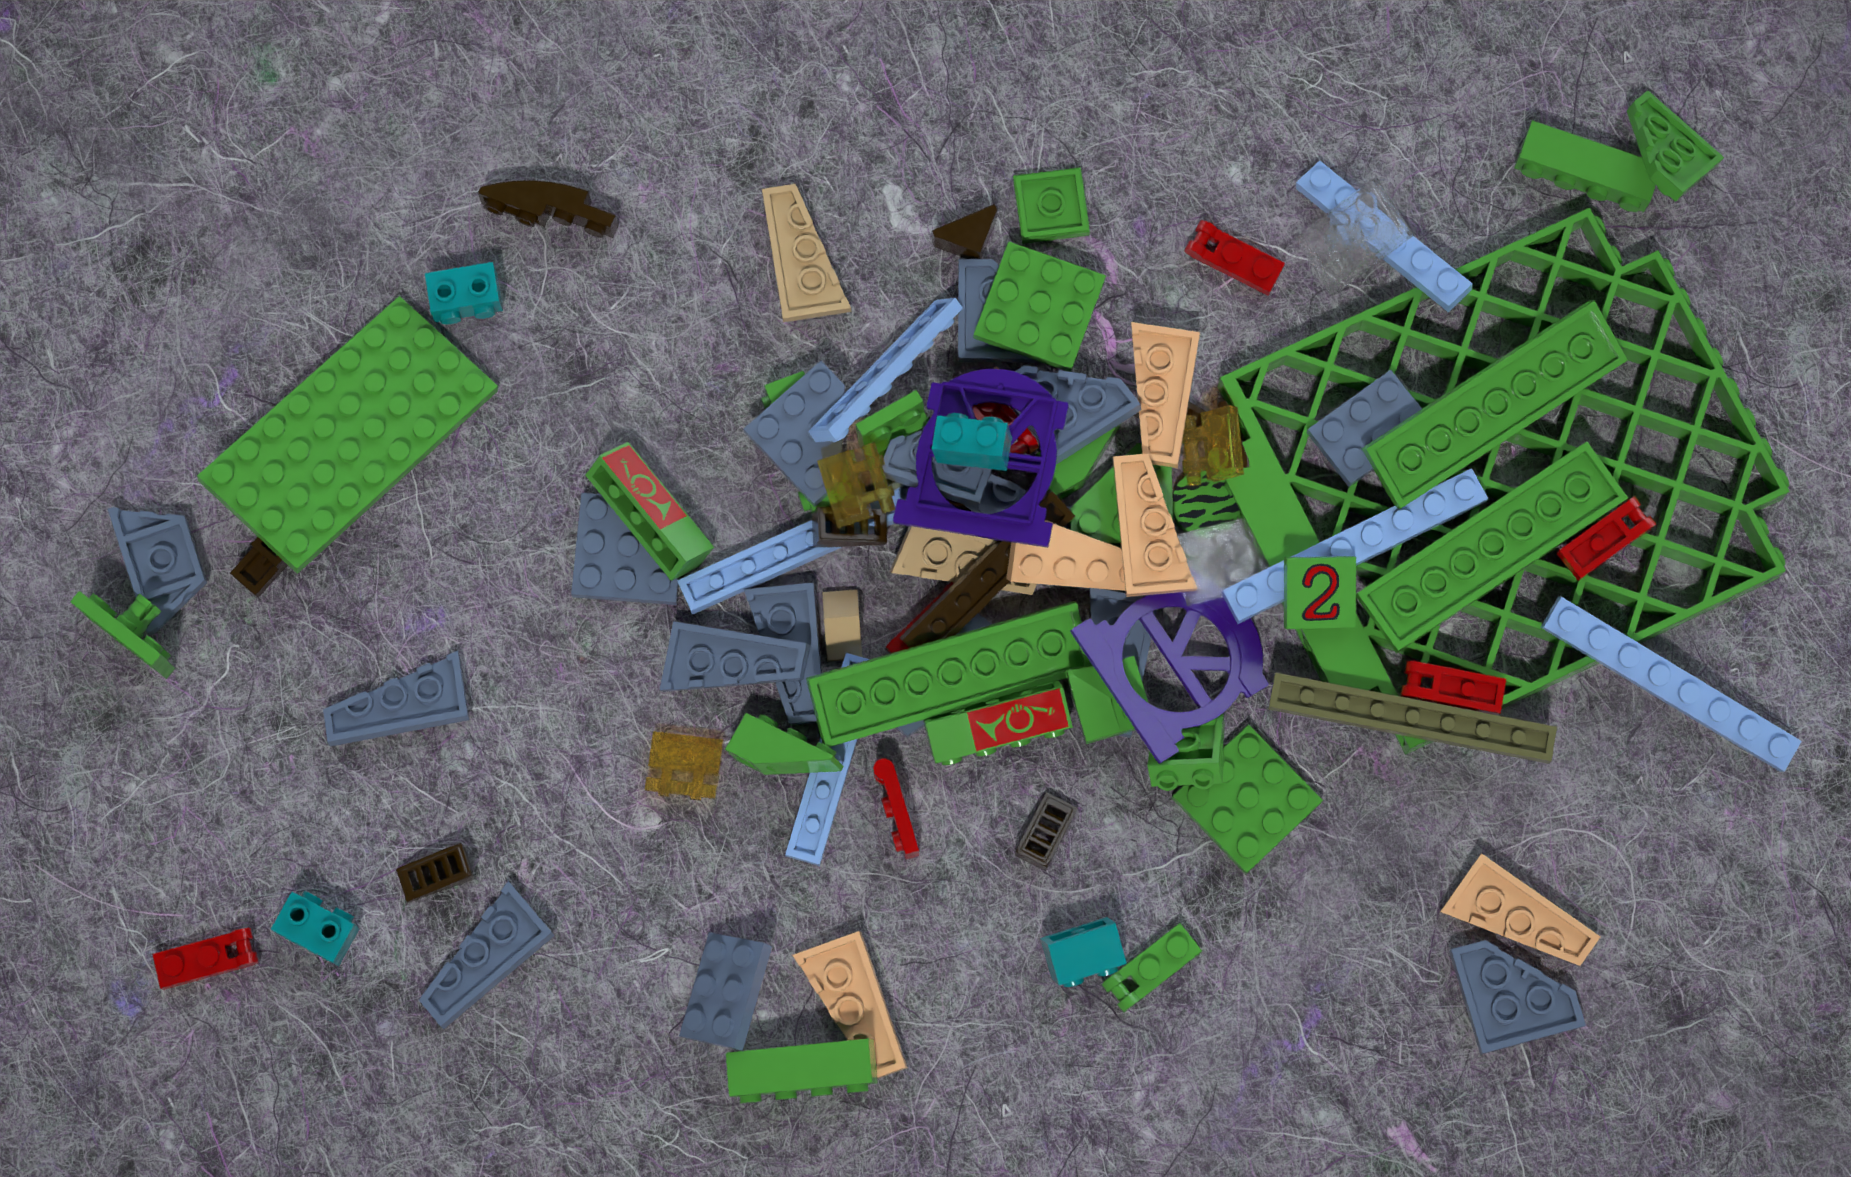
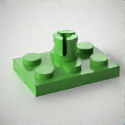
[70,591,175,679]

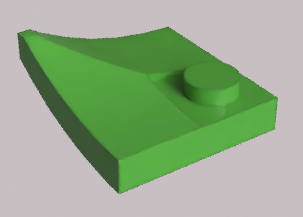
[1067,656,1149,744]

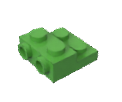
[855,390,929,468]
[1147,714,1225,791]

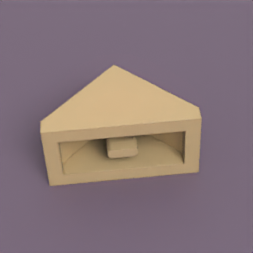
[822,590,862,662]

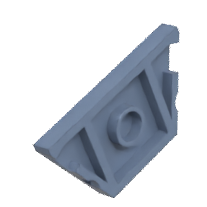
[108,507,207,635]

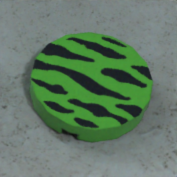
[1172,470,1240,539]

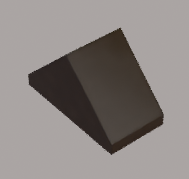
[932,204,997,259]

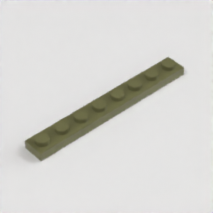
[1268,673,1557,764]

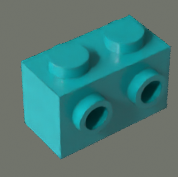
[425,262,503,325]
[932,413,1012,471]
[271,891,360,967]
[1040,917,1127,987]

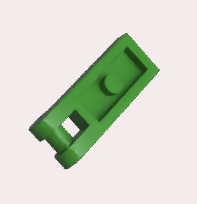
[1101,923,1202,1013]

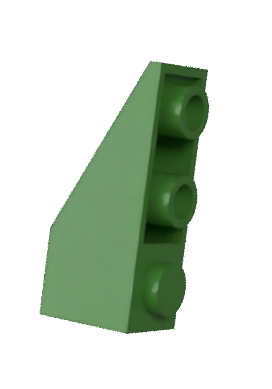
[1033,423,1122,500]
[725,713,844,775]

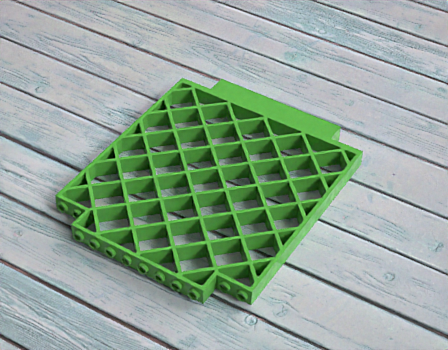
[1211,208,1790,755]

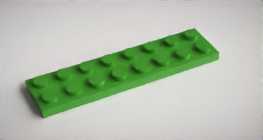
[1361,301,1628,509]
[1356,442,1628,654]
[806,602,1092,747]

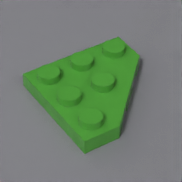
[1627,91,1724,202]
[1068,443,1173,547]

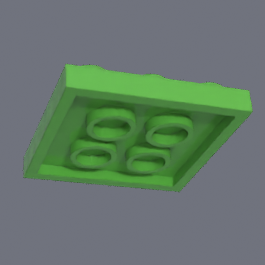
[973,242,1106,372]
[1172,724,1323,875]

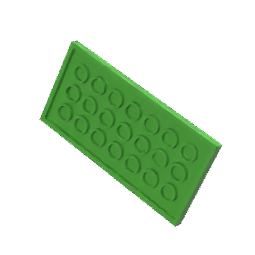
[197,296,498,574]

